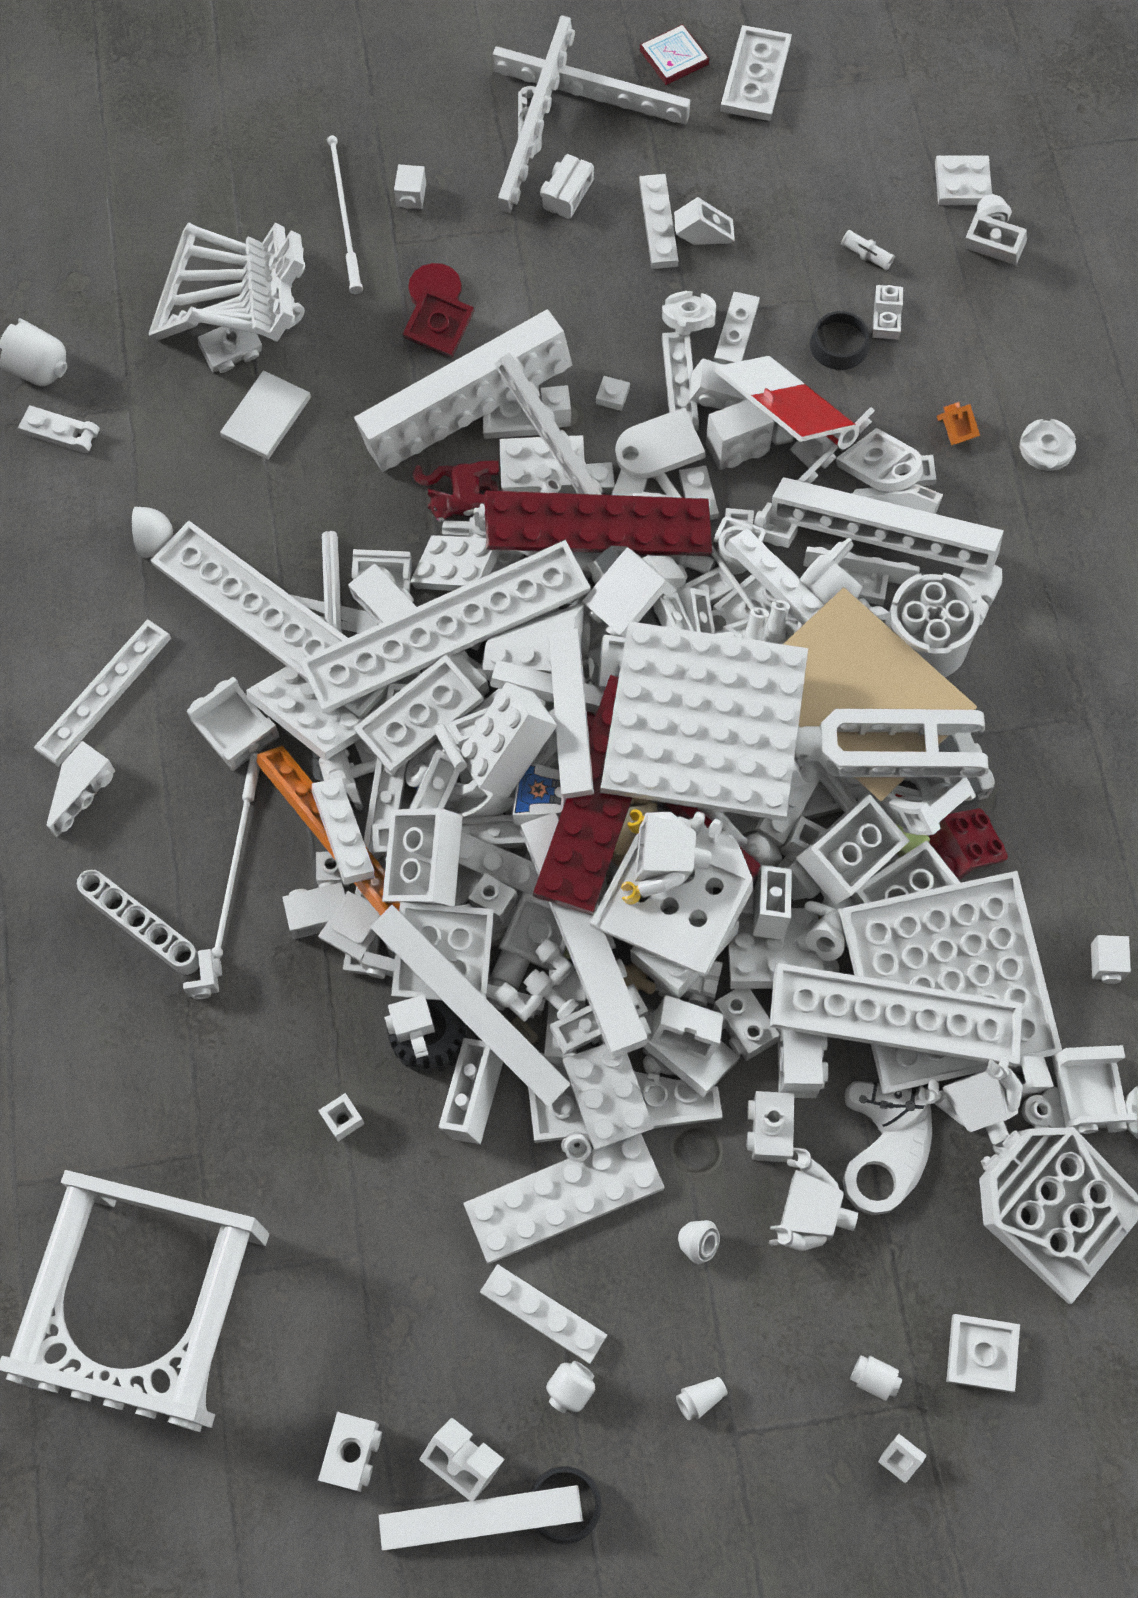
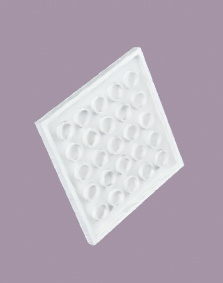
[600,621,808,821]
[839,871,1062,1094]

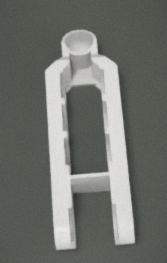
[795,709,989,778]

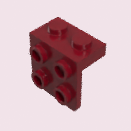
[928,808,1008,881]

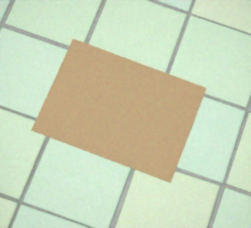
[783,587,977,801]

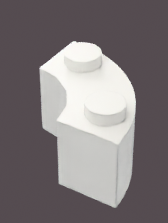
[444,779,515,818]

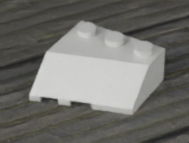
[482,603,586,682]

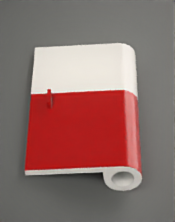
[714,356,859,449]

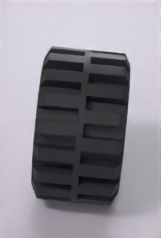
[387,997,467,1073]

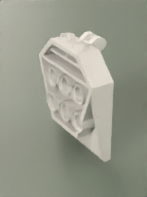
[590,812,753,977]
[979,1127,1138,1304]

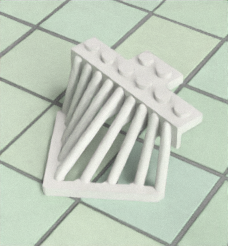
[149,223,305,342]

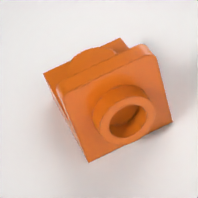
[937,402,980,445]

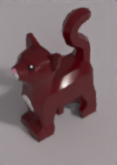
[413,460,499,522]

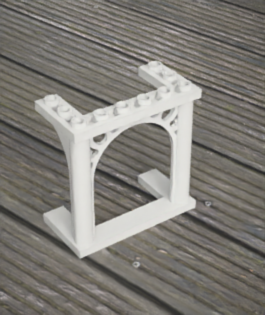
[0,1170,269,1432]

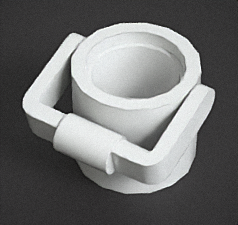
[713,517,765,575]

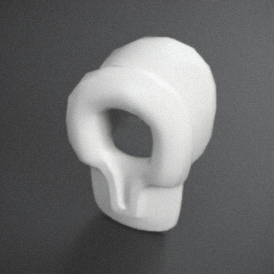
[800,538,862,605]

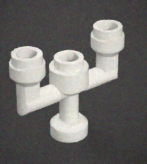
[493,939,579,1022]

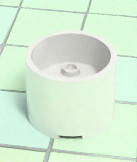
[889,573,980,677]

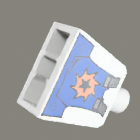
[513,763,566,825]

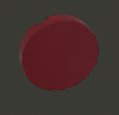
[408,263,462,305]

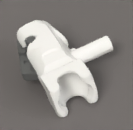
[312,748,377,810]

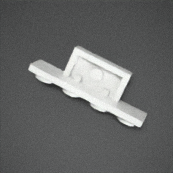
[790,407,875,484]
[803,547,920,605]

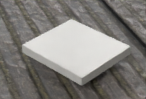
[318,891,380,961]

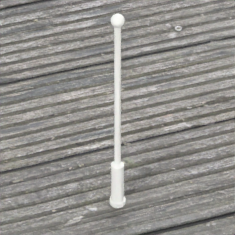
[327,135,363,294]
[653,473,756,610]
[211,753,260,958]

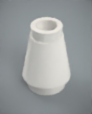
[676,1377,728,1420]

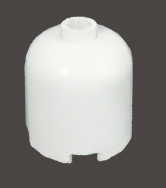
[0,318,67,386]

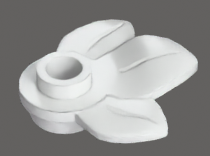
[1022,1087,1079,1132]

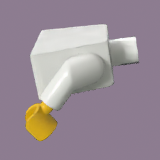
[621,809,711,905]

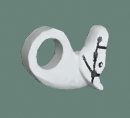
[842,1081,932,1216]

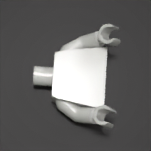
[919,1056,1023,1144]
[769,1148,858,1251]

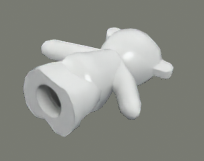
[804,889,854,962]

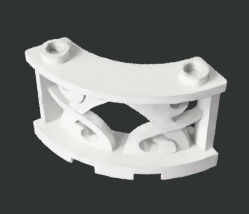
[839,777,976,835]

